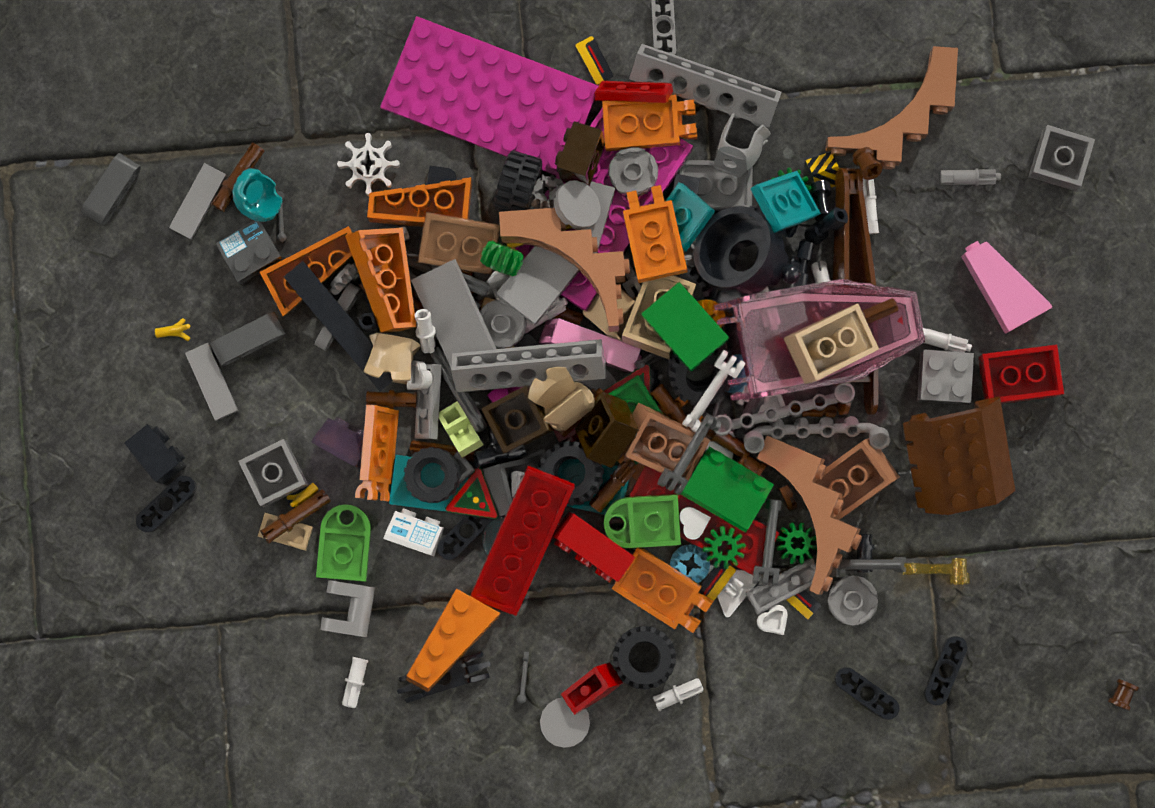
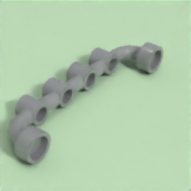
[714,383,855,436]
[744,416,890,453]

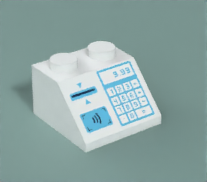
[383,509,444,556]

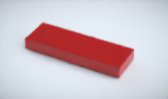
[594,81,673,103]

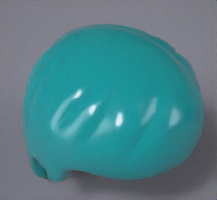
[232,168,282,222]

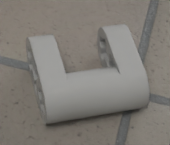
[320,580,375,637]

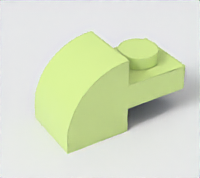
[439,401,483,458]

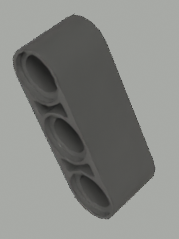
[81,153,141,226]
[210,312,286,366]

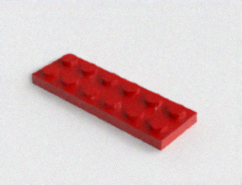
[628,465,779,575]
[470,466,575,616]

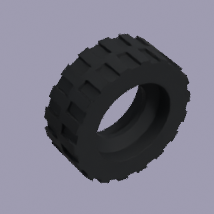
[404,447,461,503]

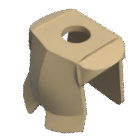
[583,289,637,342]
[364,333,421,385]
[528,367,595,431]

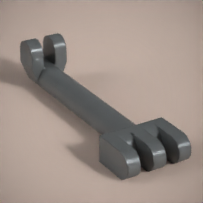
[658,414,721,495]
[752,499,782,586]
[830,557,906,577]

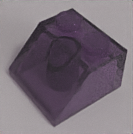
[311,417,364,469]

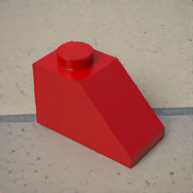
[561,662,623,715]

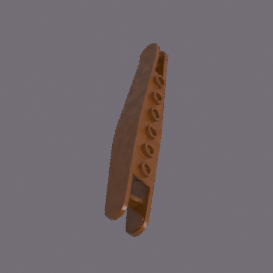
[832,168,878,415]

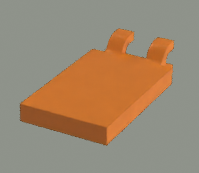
[602,95,697,152]
[623,185,688,283]
[355,405,399,501]
[612,547,714,633]

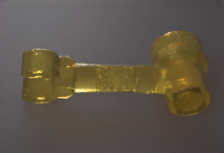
[903,558,970,585]

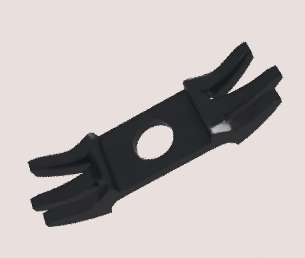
[397,652,491,703]

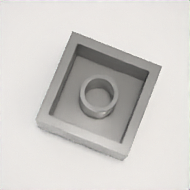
[1028,125,1095,191]
[917,350,974,405]
[238,439,308,507]

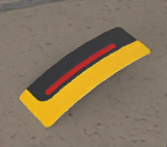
[575,36,613,85]
[698,560,736,600]
[787,590,821,619]

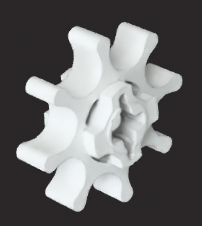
[337,133,400,196]

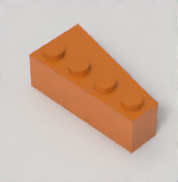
[367,177,472,227]
[260,226,353,316]
[345,228,416,333]
[406,589,500,692]

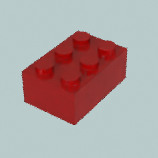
[978,345,1064,404]
[552,512,636,583]

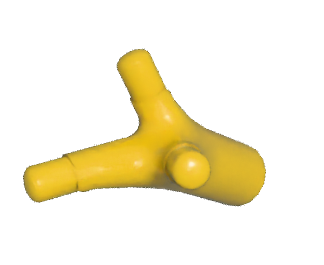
[155,318,190,341]
[287,483,319,507]

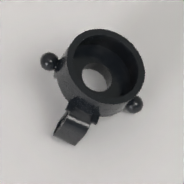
[694,204,801,328]

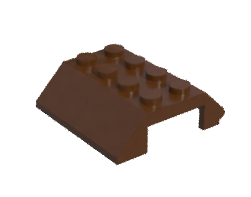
[903,396,1015,515]

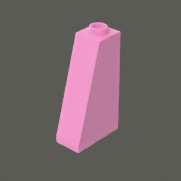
[961,241,1052,334]
[539,319,641,372]

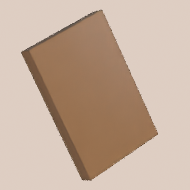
[418,212,500,275]

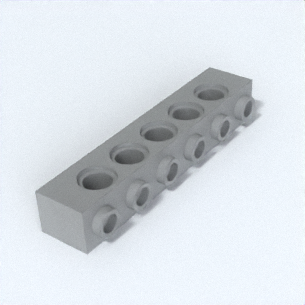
[629,44,781,127]
[451,339,606,392]

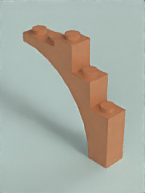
[825,46,958,169]
[499,208,630,332]
[757,436,862,595]

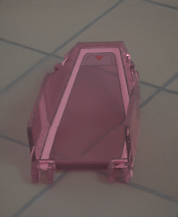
[714,279,925,400]

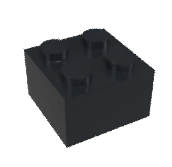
[124,424,186,485]

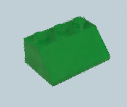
[681,446,774,533]

